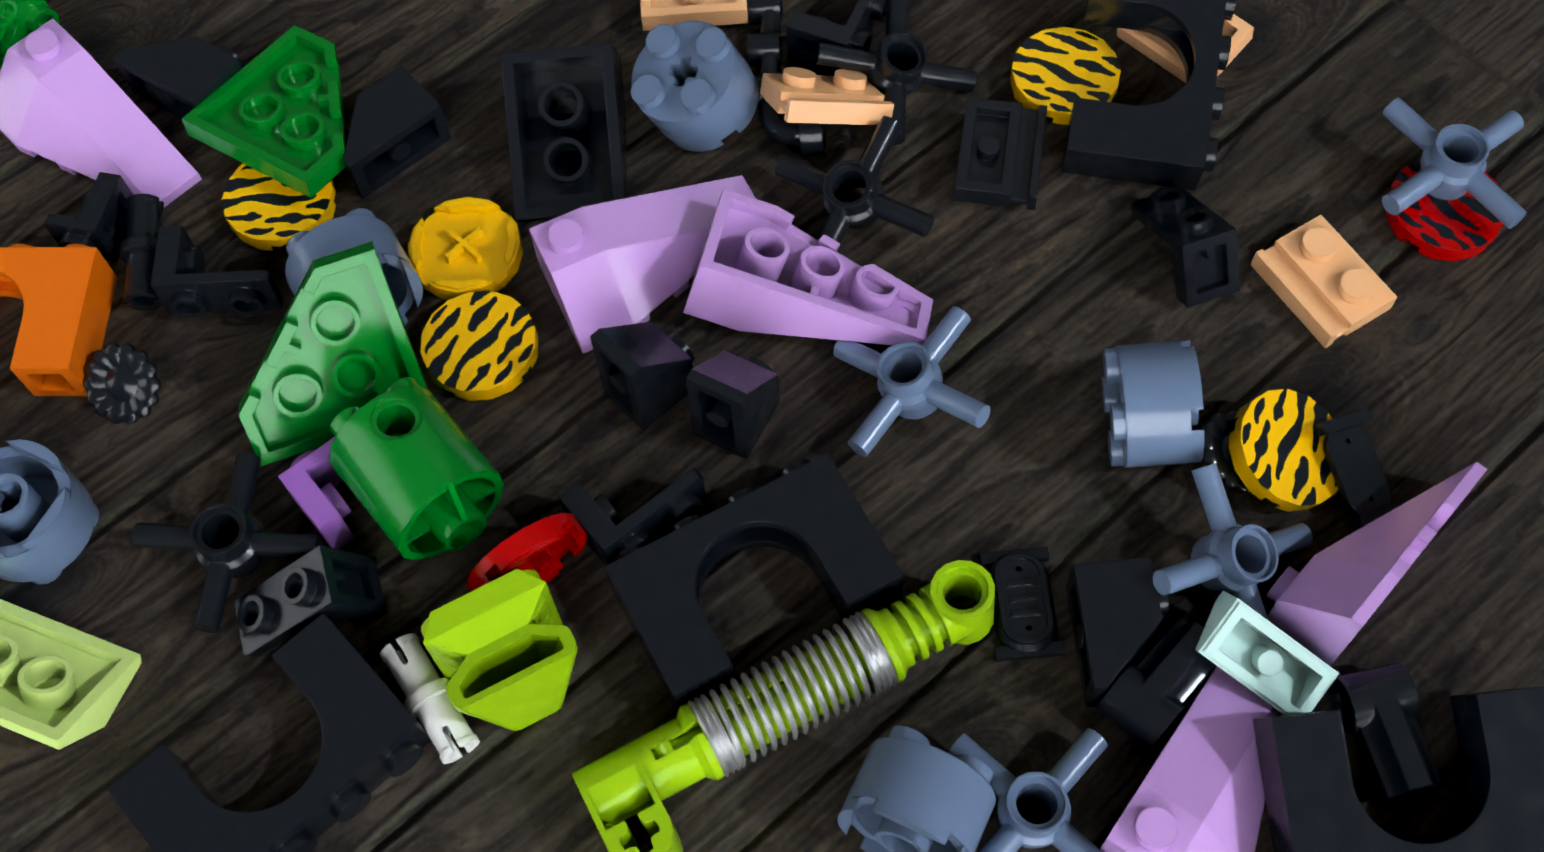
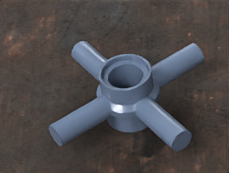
[1382,97,1527,229]
[833,306,990,457]
[1153,463,1313,621]
[948,728,1108,852]

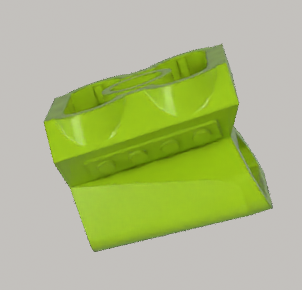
[421,569,578,731]

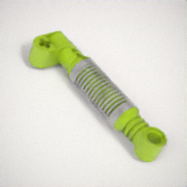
[572,560,995,852]

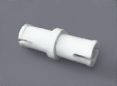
[380,633,480,764]

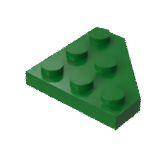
[182,25,347,198]
[239,241,428,466]

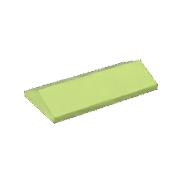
[0,599,142,750]

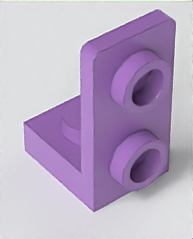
[278,437,355,549]

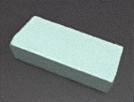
[1195,591,1340,715]

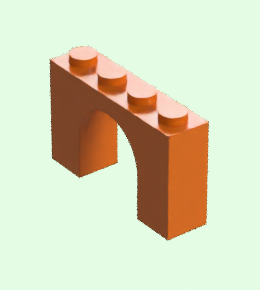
[0,244,118,396]

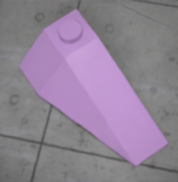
[0,18,202,207]
[529,175,756,354]
[683,188,933,345]
[1266,462,1487,666]
[1100,666,1282,852]

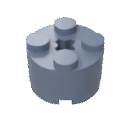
[631,21,759,152]
[285,208,423,326]
[1101,340,1205,468]
[0,439,99,585]
[837,725,996,852]

